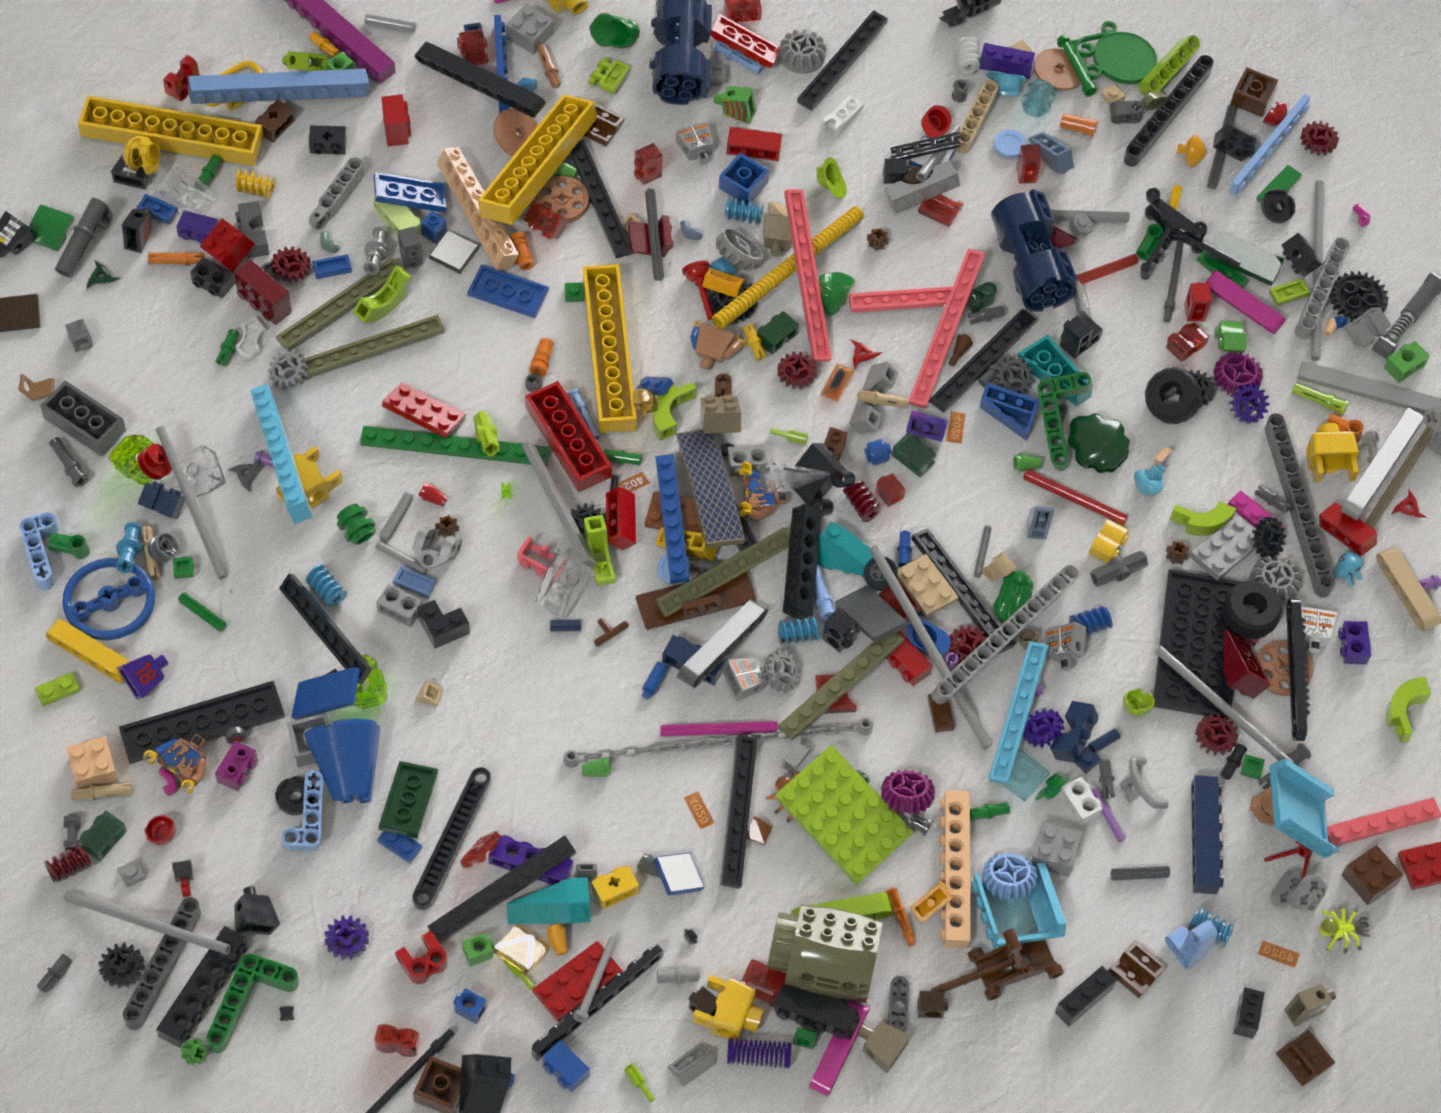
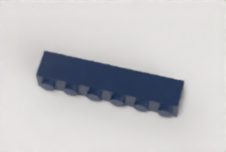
[1191,775,1224,895]

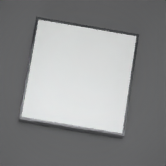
[429,230,479,274]

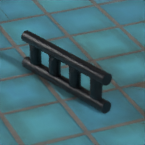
[890,132,961,160]

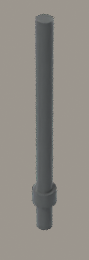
[1163,241,1184,323]

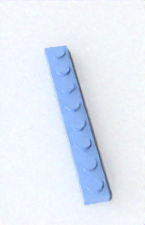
[1229,94,1310,196]

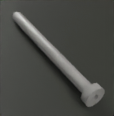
[573,935,617,1023]

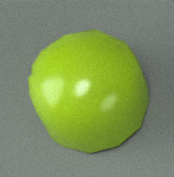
[1123,688,1155,717]

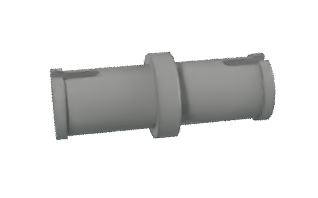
[657,967,699,984]

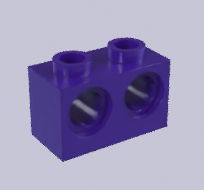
[1338,621,1371,665]

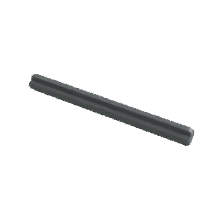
[1207,105,1237,189]
[645,188,664,281]

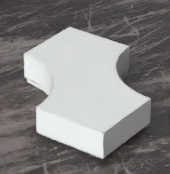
[235,316,266,363]

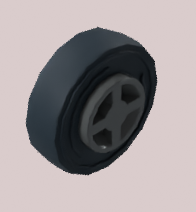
[863,557,898,591]

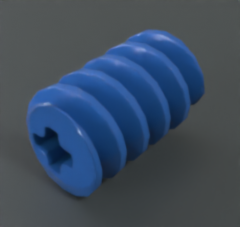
[1069,606,1113,635]

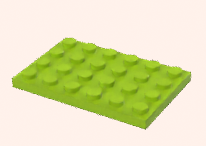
[774,745,914,886]

